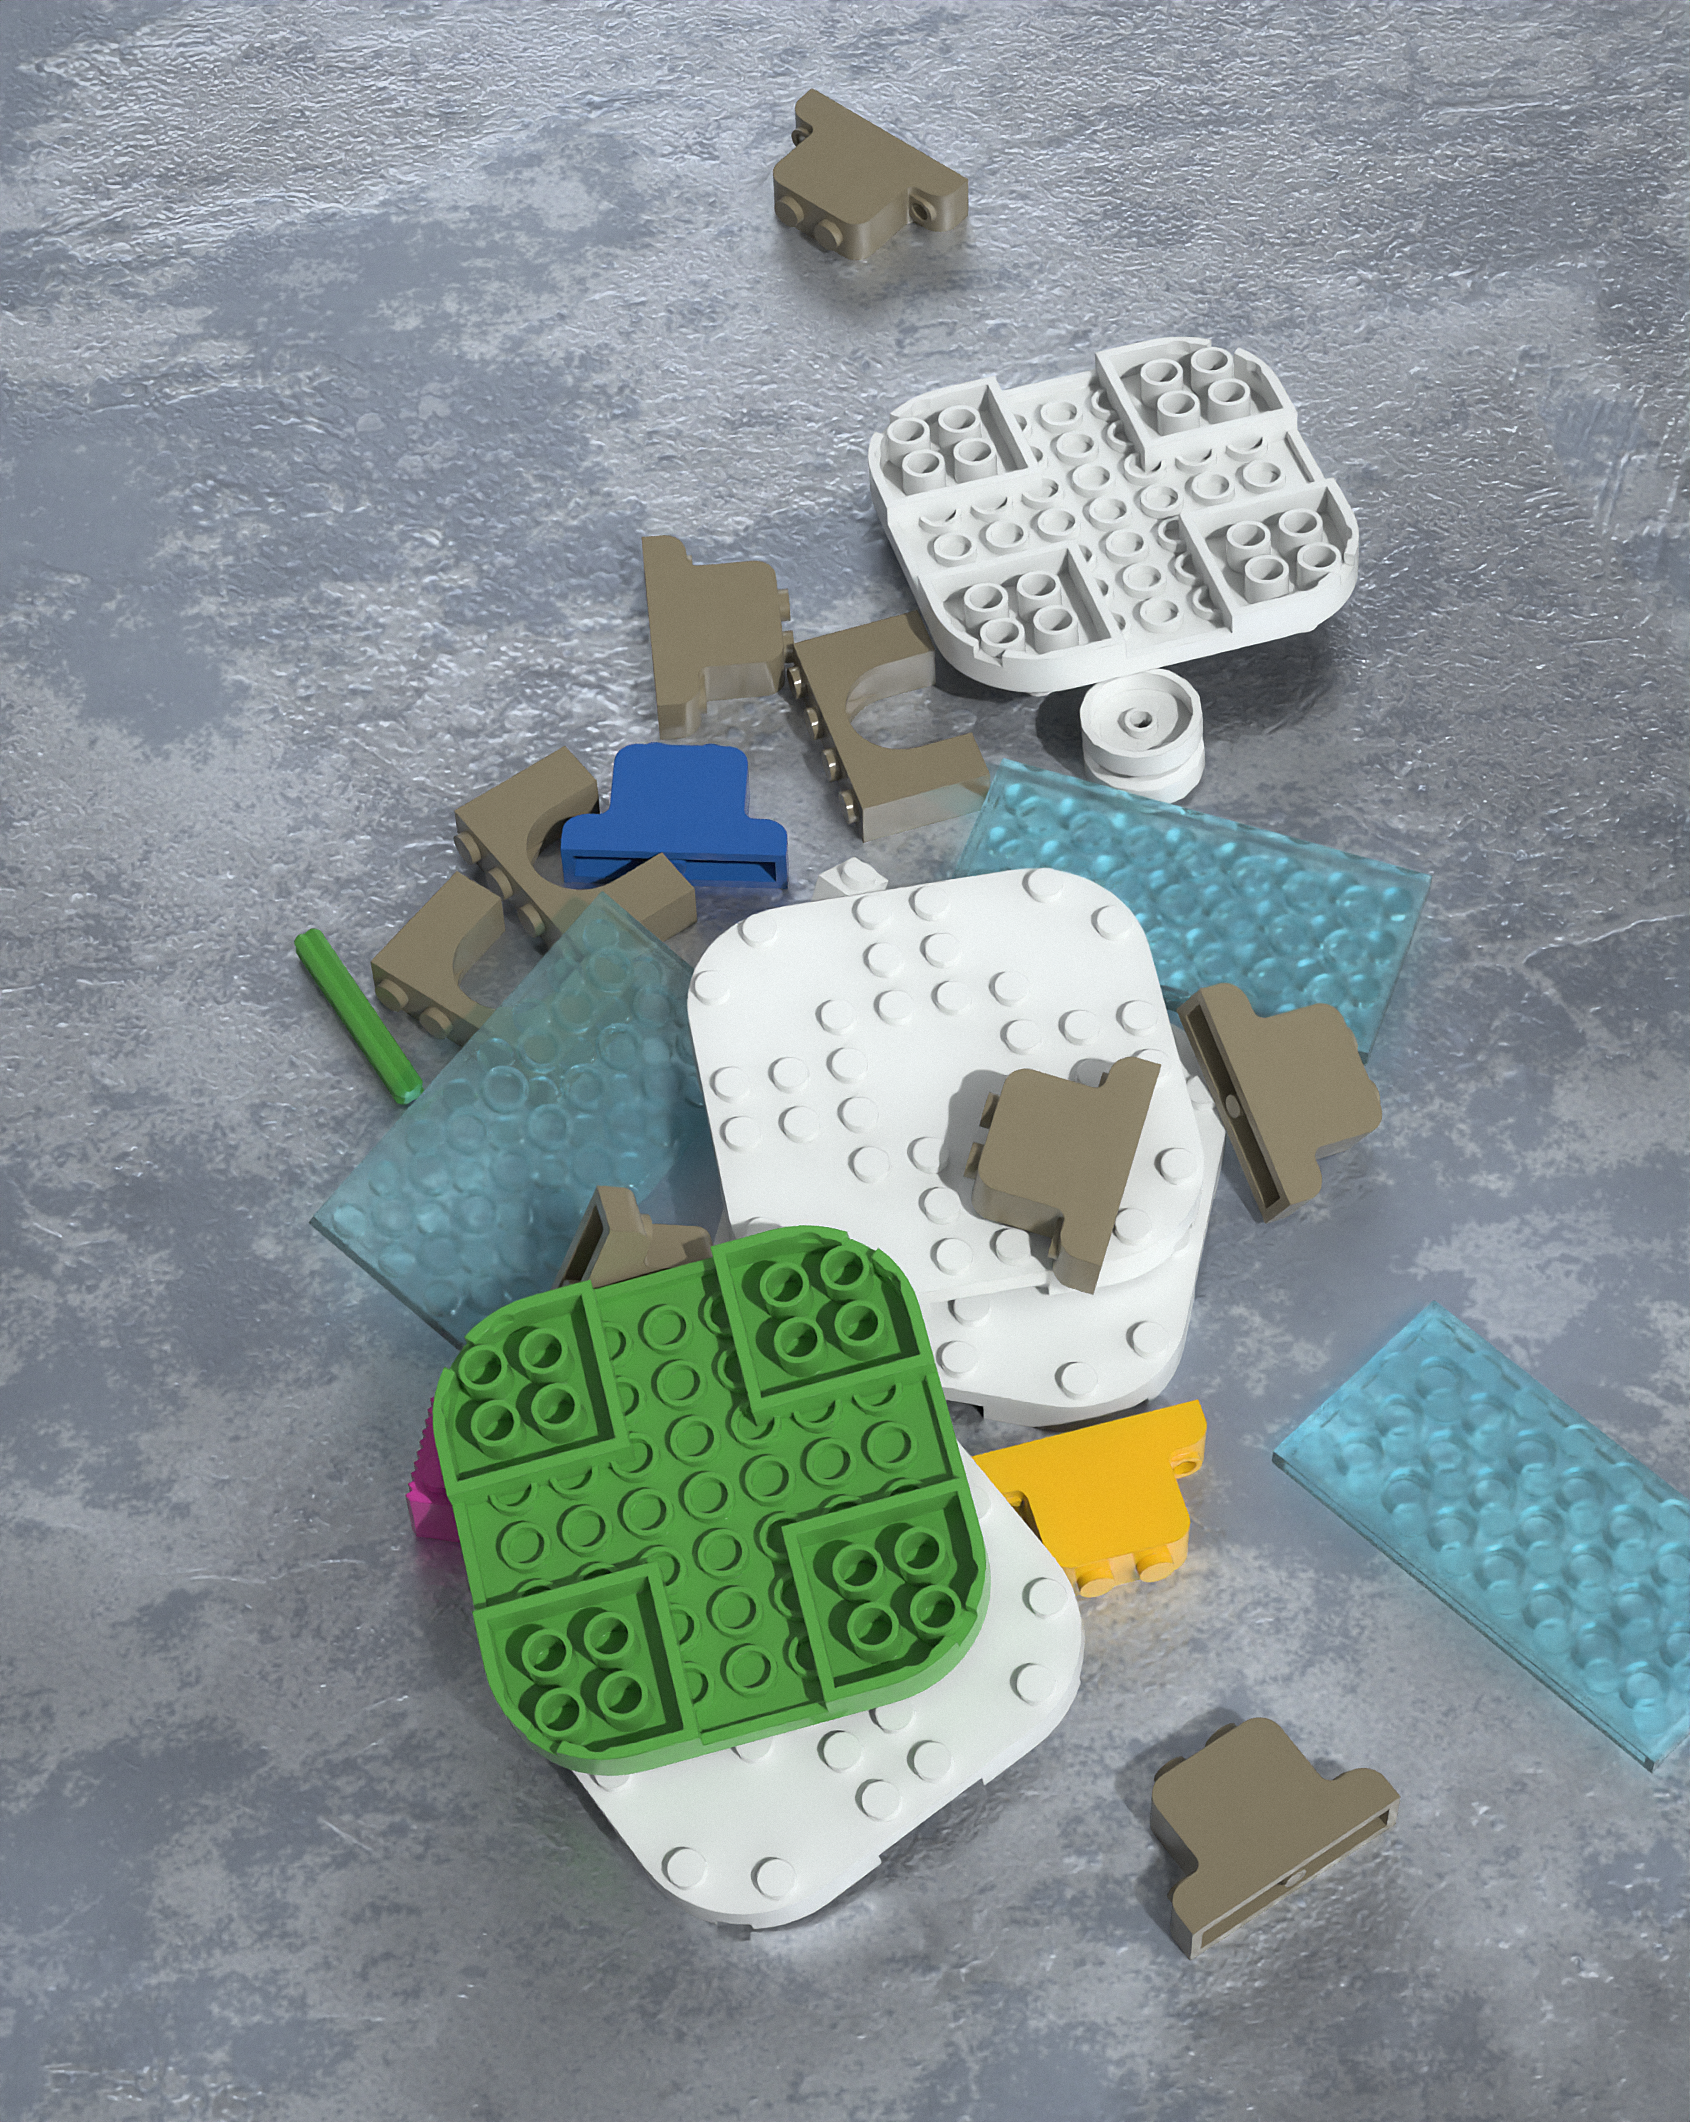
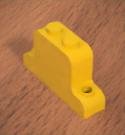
[971,1399,1207,1598]

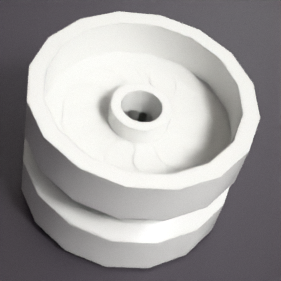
[1079,668,1205,810]

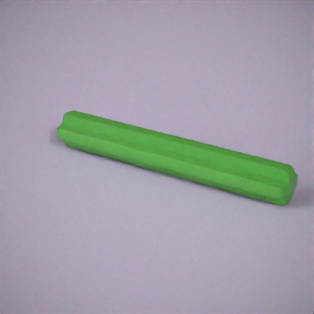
[294,928,424,1105]

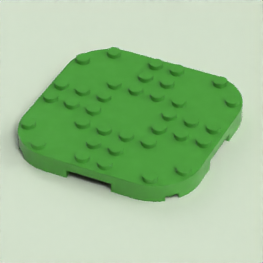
[433,1225,991,1776]

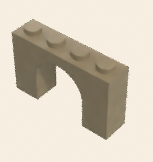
[787,610,990,843]
[453,746,697,975]
[370,871,639,1105]

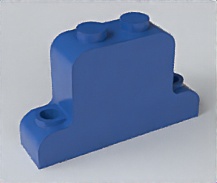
[560,742,789,889]

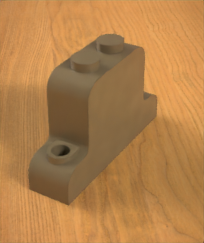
[773,88,968,260]
[641,535,794,740]
[1176,983,1382,1224]
[963,1057,1161,1295]
[550,1185,713,1290]
[1150,1717,1401,1961]

